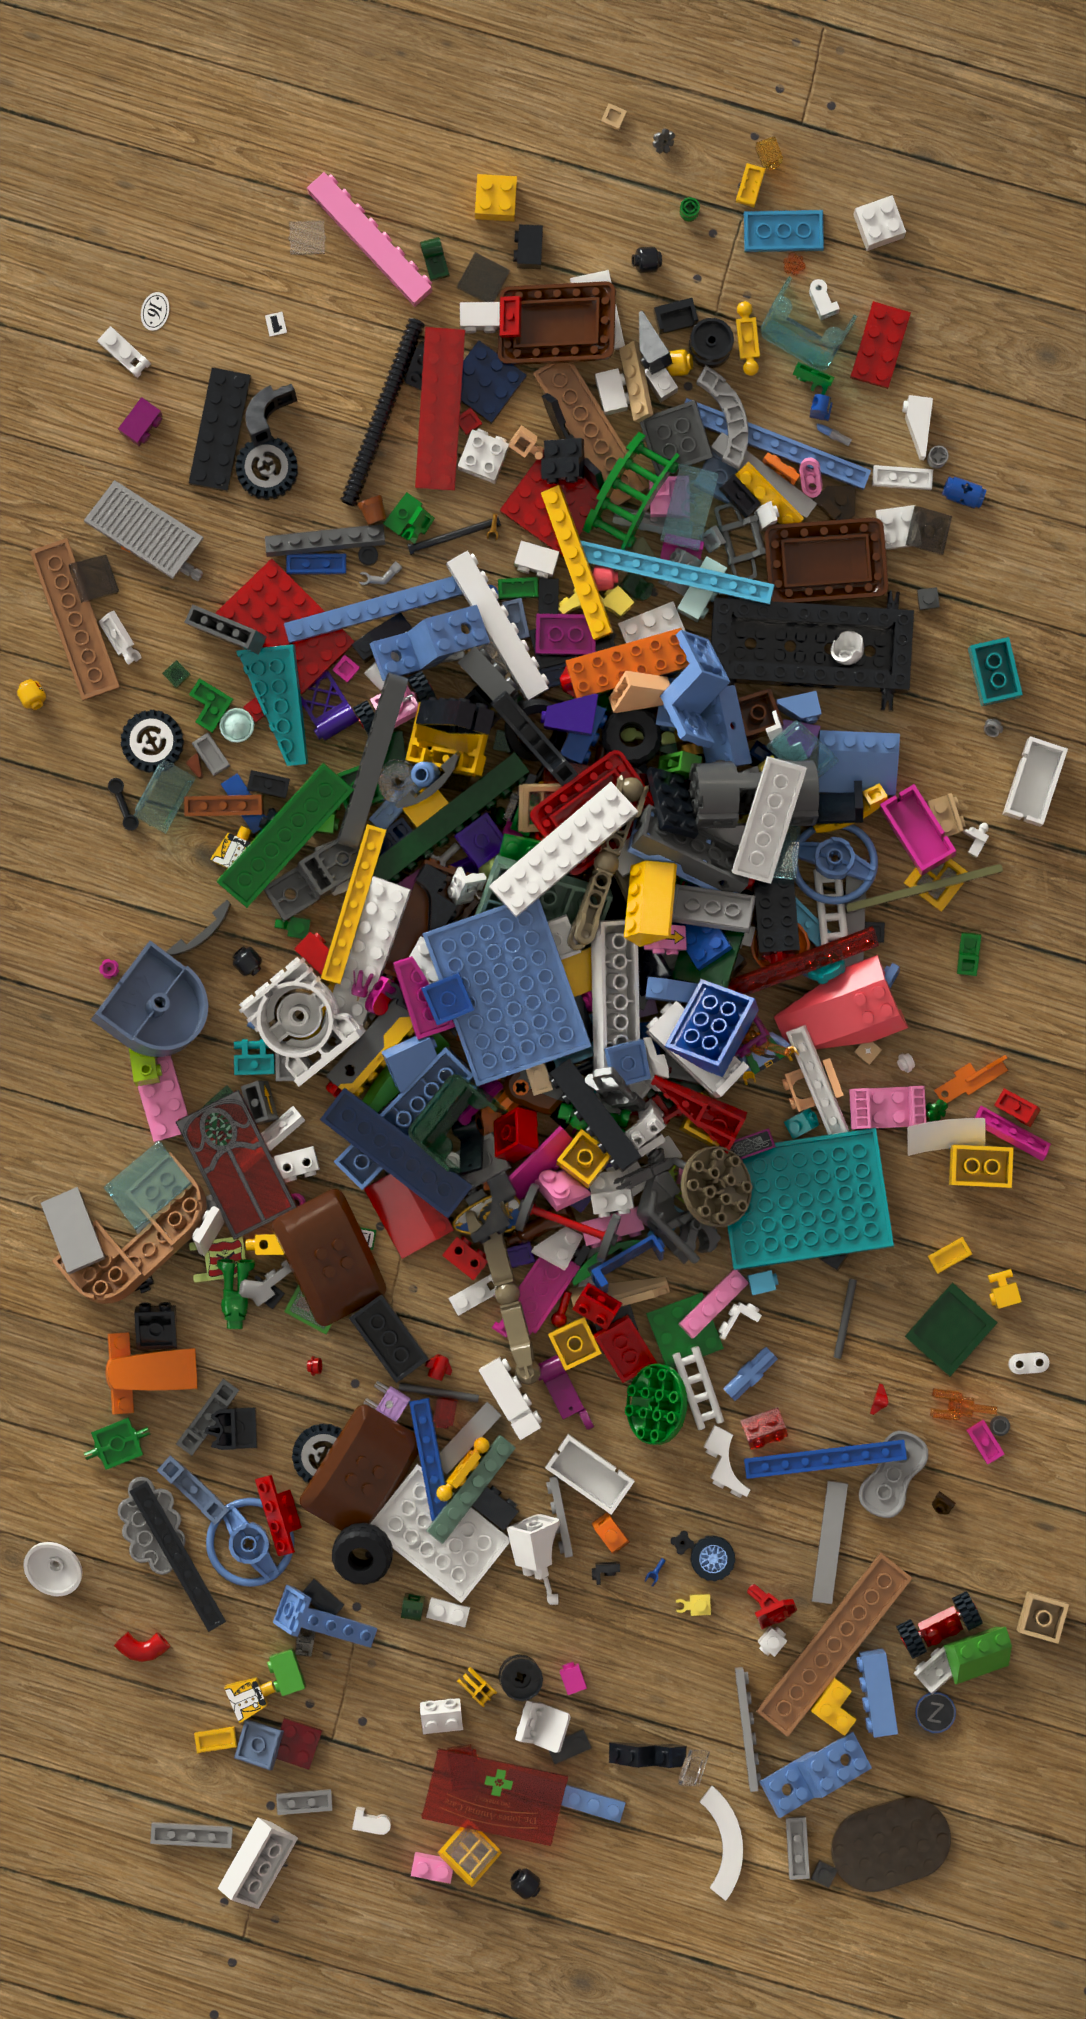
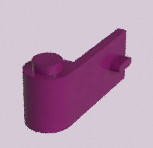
[538,1355,584,1420]

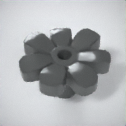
[653,128,675,154]

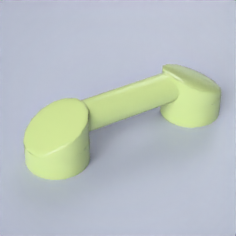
[621,728,676,746]

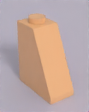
[609,671,670,713]

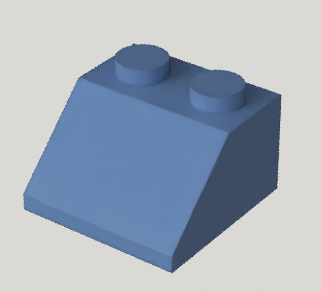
[776,691,822,724]

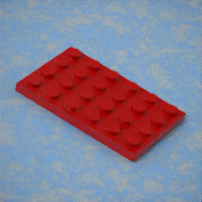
[215,558,355,695]

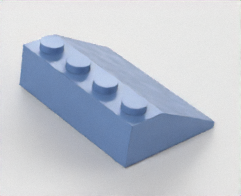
[817,730,900,796]

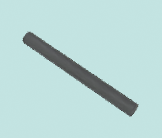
[834,1279,857,1359]
[399,1382,479,1403]

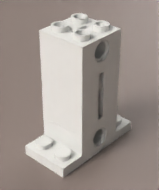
[645,1001,749,1099]

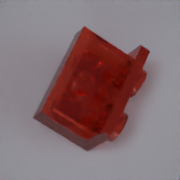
[741,1407,788,1449]

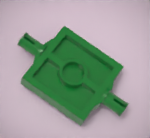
[84,1417,151,1470]

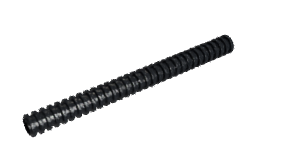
[340,318,425,506]

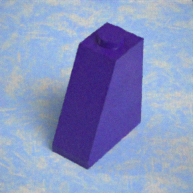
[541,694,598,736]

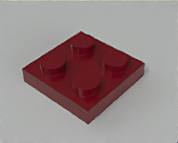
[276,1717,322,1770]

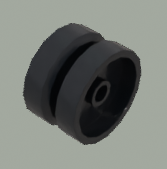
[689,318,734,368]

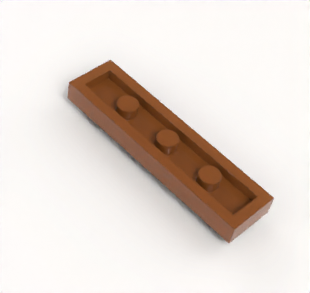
[184,795,264,816]

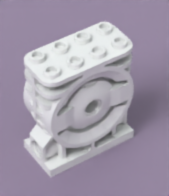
[239,957,366,1087]

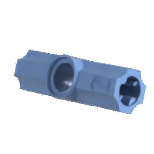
[723,1347,778,1401]

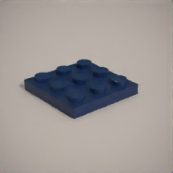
[461,340,527,424]

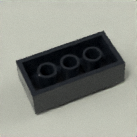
[349,1294,430,1383]

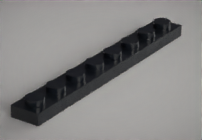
[129,1481,226,1632]

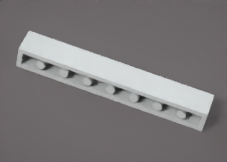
[446,550,550,700]

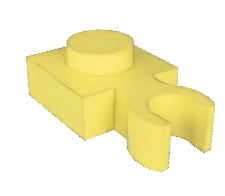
[676,1594,711,1616]

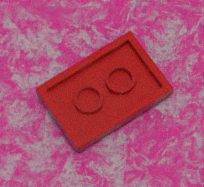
[593,1314,657,1383]

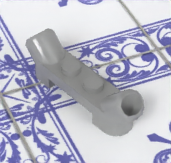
[239,1259,292,1307]

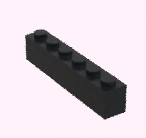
[549,1059,641,1172]

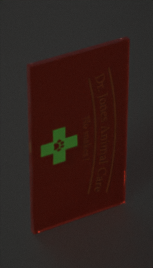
[421,1748,568,1846]

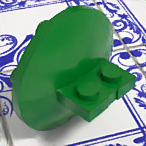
[625,1364,687,1445]

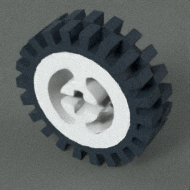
[120,710,184,773]

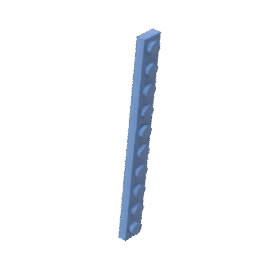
[685,398,871,490]
[284,576,463,644]

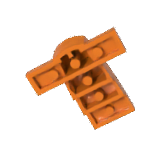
[106,1332,198,1414]

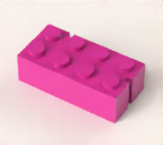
[880,784,956,876]

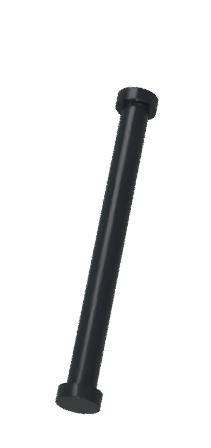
[407,517,501,555]

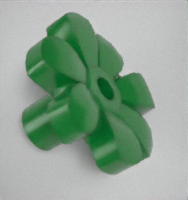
[926,1099,948,1122]

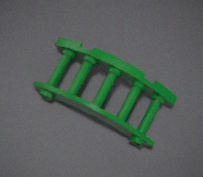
[582,432,680,550]

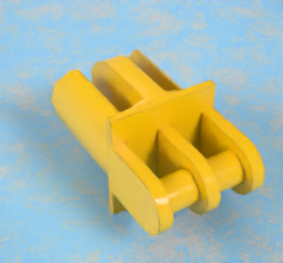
[457,1667,498,1707]

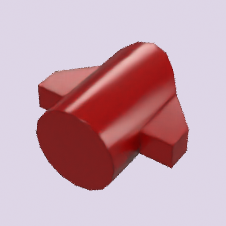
[425,1354,452,1381]

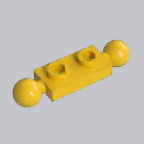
[736,301,760,376]
[436,1437,490,1501]

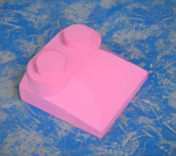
[535,1169,591,1212]

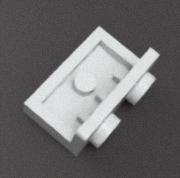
[914,1647,953,1694]
[420,1698,463,1734]

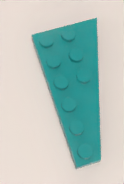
[236,644,308,766]

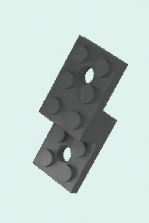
[263,839,360,922]

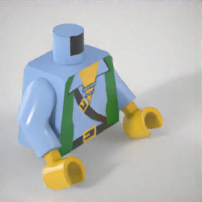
[738,1025,799,1085]

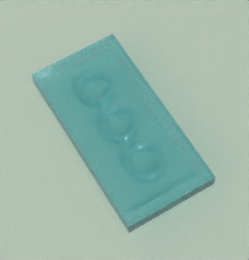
[660,464,719,551]

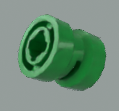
[679,197,700,222]

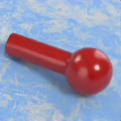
[551,1290,572,1328]

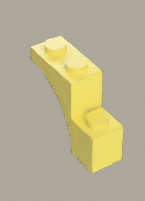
[558,585,635,619]

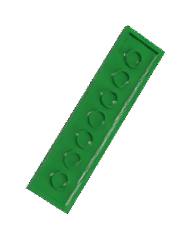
[217,762,354,908]

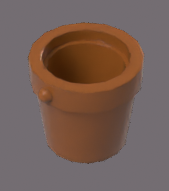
[358,495,387,525]

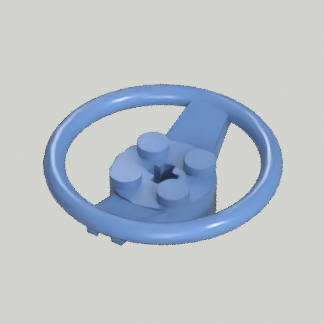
[792,824,878,905]
[206,1498,294,1587]

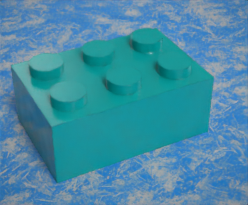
[968,637,1023,707]

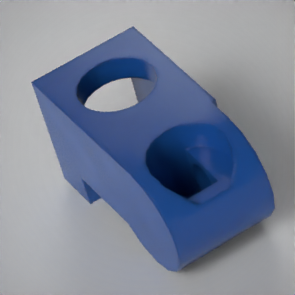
[809,394,833,421]

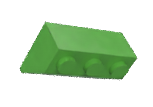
[944,1627,1012,1684]

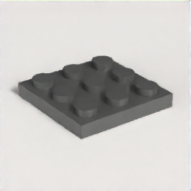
[640,400,714,476]

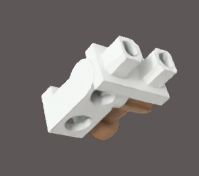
[624,1099,666,1149]

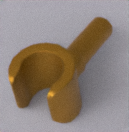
[487,513,499,541]

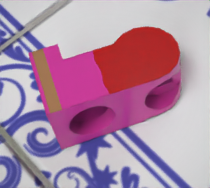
[365,976,401,1015]

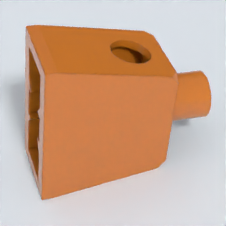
[591,1512,630,1554]

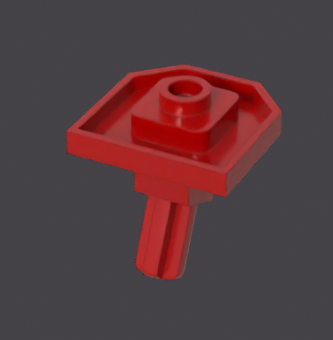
[747,1584,797,1629]

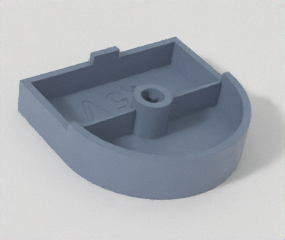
[90,941,208,1057]

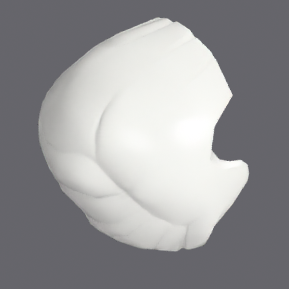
[831,631,864,665]

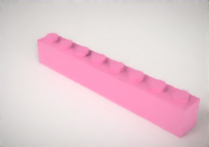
[307,172,432,307]

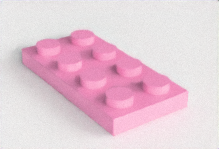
[138,1055,193,1142]

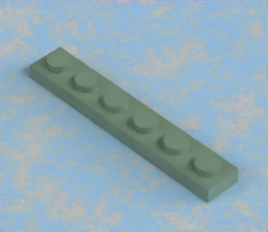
[426,1435,516,1544]

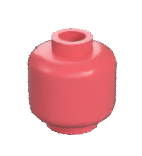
[591,565,618,591]

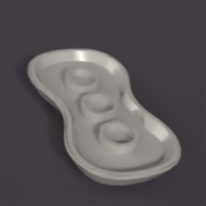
[859,1431,928,1518]

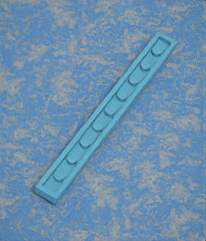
[580,540,775,605]

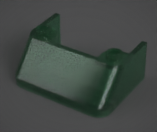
[408,1074,508,1173]

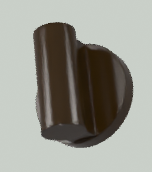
[932,1491,956,1515]

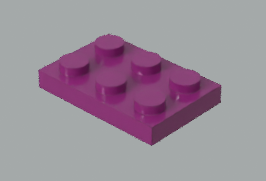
[535,614,596,655]

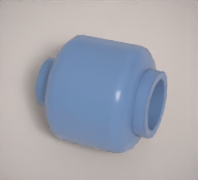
[411,762,440,787]

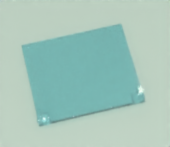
[104,1141,192,1230]

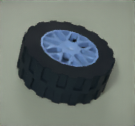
[690,1535,735,1581]

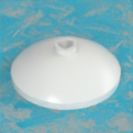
[24,1542,83,1596]

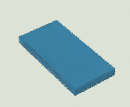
[744,210,824,252]

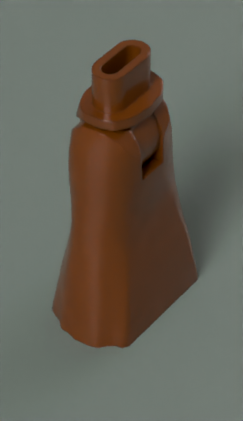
[507,1205,577,1246]

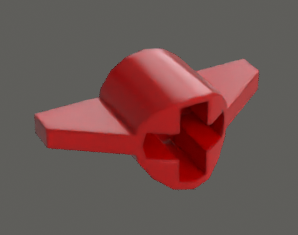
[870,1383,889,1415]

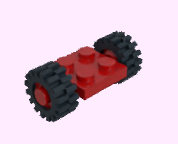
[896,1591,983,1659]

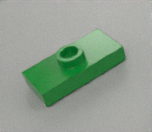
[383,492,423,536]
[498,577,539,600]

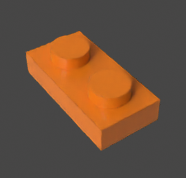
[762,452,800,486]

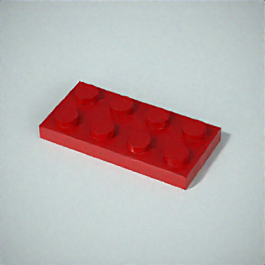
[850,301,911,389]

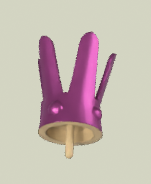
[351,970,373,1001]

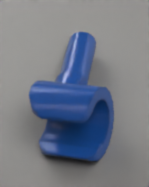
[644,1558,666,1586]

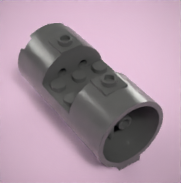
[688,758,819,829]

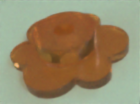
[783,252,805,275]

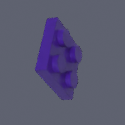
[454,812,503,868]

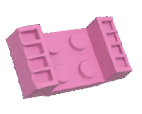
[849,1086,926,1129]

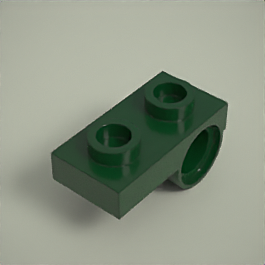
[420,237,450,281]

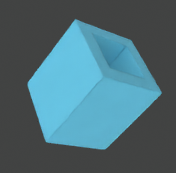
[747,1270,779,1295]

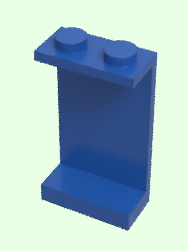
[591,1234,665,1293]

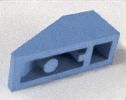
[646,977,698,1004]

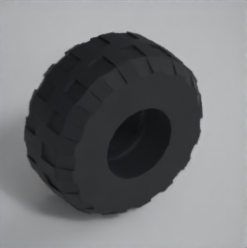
[602,709,662,768]
[332,1523,393,1585]

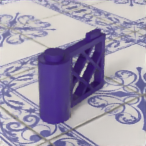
[301,671,359,741]

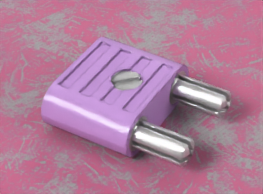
[364,1381,411,1422]

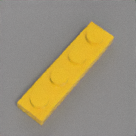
[735,461,804,524]

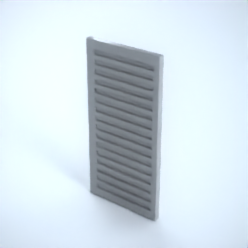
[84,480,203,579]

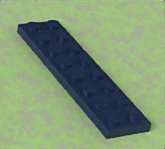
[320,1087,473,1218]

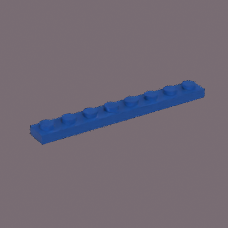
[744,1440,907,1479]

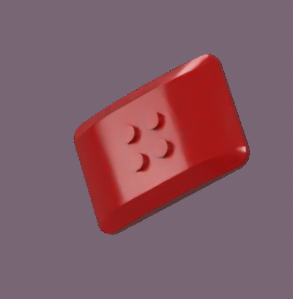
[530,750,655,875]

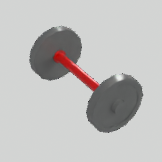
[515,1183,621,1263]

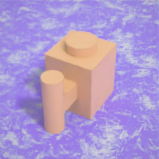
[509,425,544,460]

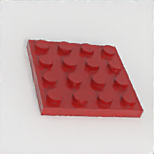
[500,450,600,558]

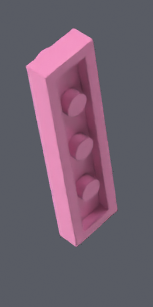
[678,1269,749,1339]

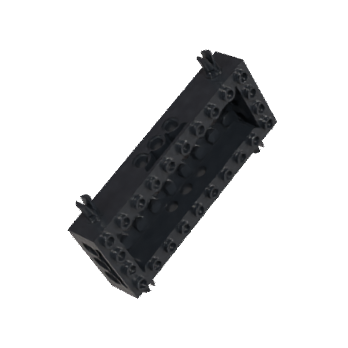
[711,591,914,712]

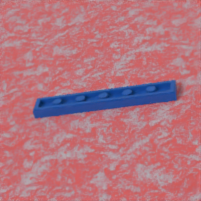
[409,1398,448,1521]

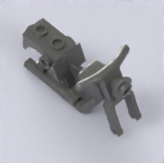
[614,1148,722,1264]

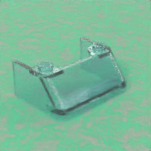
[760,276,858,371]

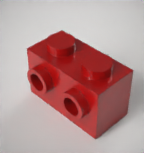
[442,1236,488,1281]
[572,1283,623,1330]

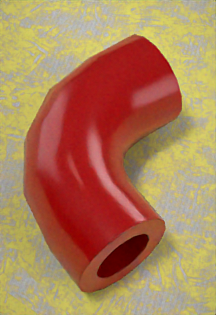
[114,1632,171,1662]

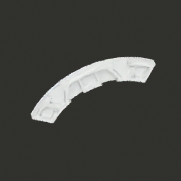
[700,1786,743,1901]

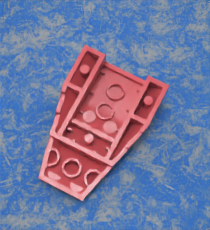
[774,955,908,1049]

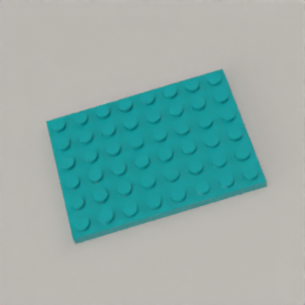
[728,1128,894,1270]

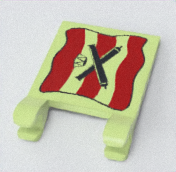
[189,1236,246,1282]

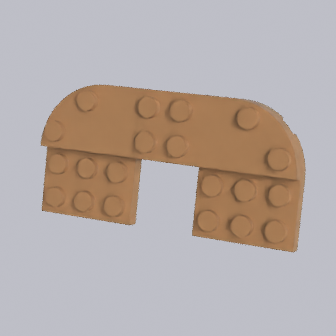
[52,1152,207,1304]

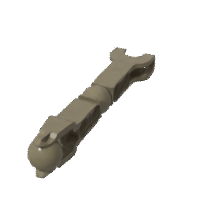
[567,775,649,950]
[466,1202,541,1385]

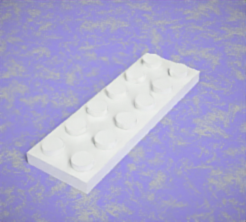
[731,756,807,884]

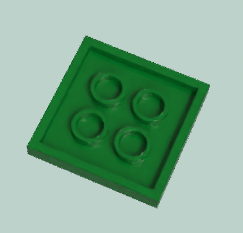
[646,1292,724,1368]

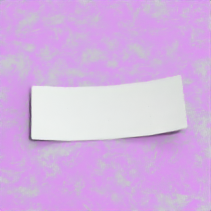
[907,1118,985,1156]

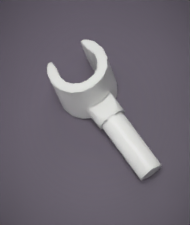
[543,1577,558,1605]

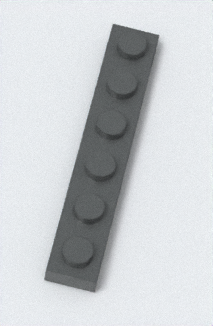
[265,524,385,557]

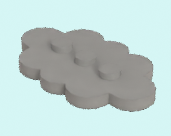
[118,1477,185,1575]

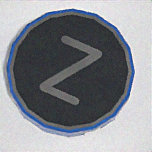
[915,1692,956,1733]

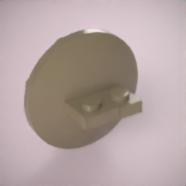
[679,1146,752,1227]

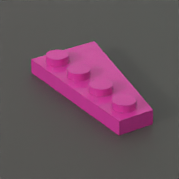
[393,956,455,1039]

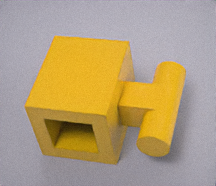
[988,1269,1022,1309]

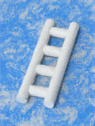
[813,869,849,948]
[672,1346,724,1430]

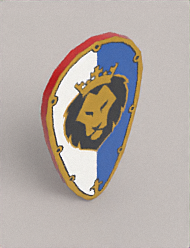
[453,1196,520,1234]

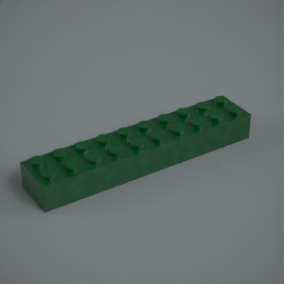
[373,752,530,884]

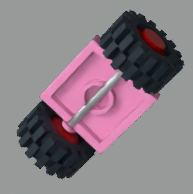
[353,671,437,735]

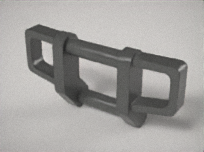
[714,503,766,579]
[585,1067,645,1112]

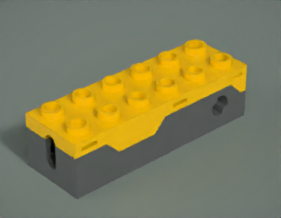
[326,998,415,1098]

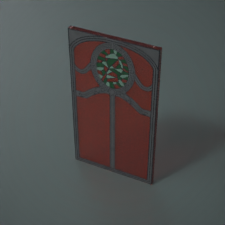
[176,1090,297,1240]

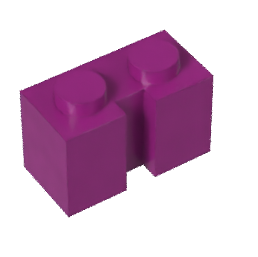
[118,397,163,446]

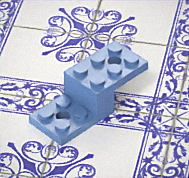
[759,1732,872,1818]

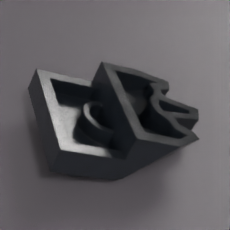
[204,1407,258,1450]

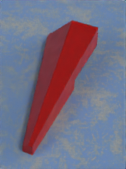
[651,1075,748,1154]

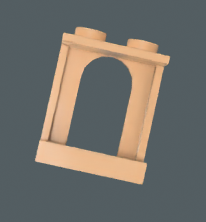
[782,1058,844,1112]

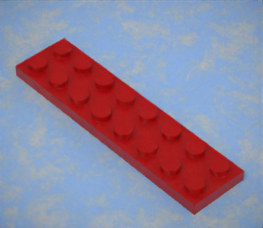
[415,327,465,491]

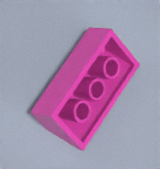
[509,1126,573,1200]

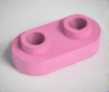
[799,458,823,498]

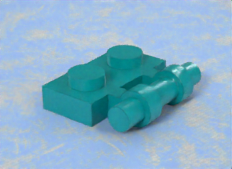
[234,1039,275,1075]

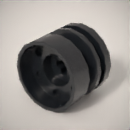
[498,1654,543,1701]

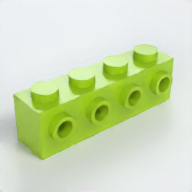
[129,1048,163,1087]

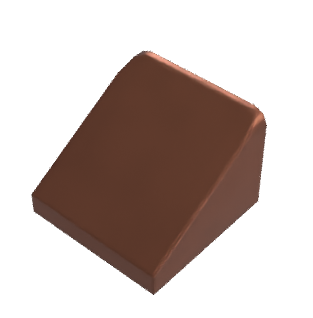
[186,753,203,779]

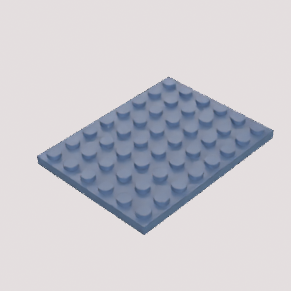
[423,898,592,1086]

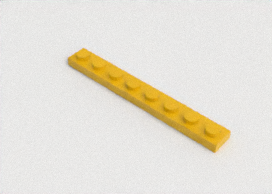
[541,485,613,640]
[321,824,387,985]

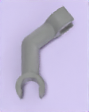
[359,561,402,586]

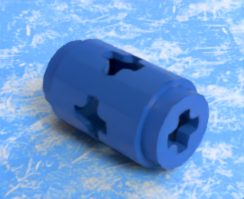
[942,476,986,509]

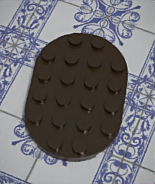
[831,1797,951,1892]

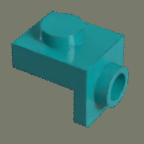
[784,1108,819,1139]

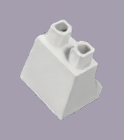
[506,1514,560,1580]

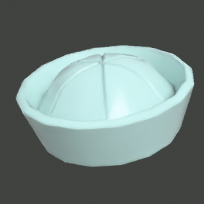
[219,708,254,743]

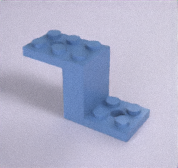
[370,605,490,681]
[660,630,730,748]

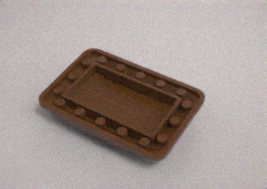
[498,281,616,364]
[764,517,888,603]
[272,1189,386,1326]
[300,1404,419,1531]

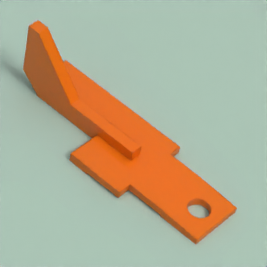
[934,1055,1008,1103]

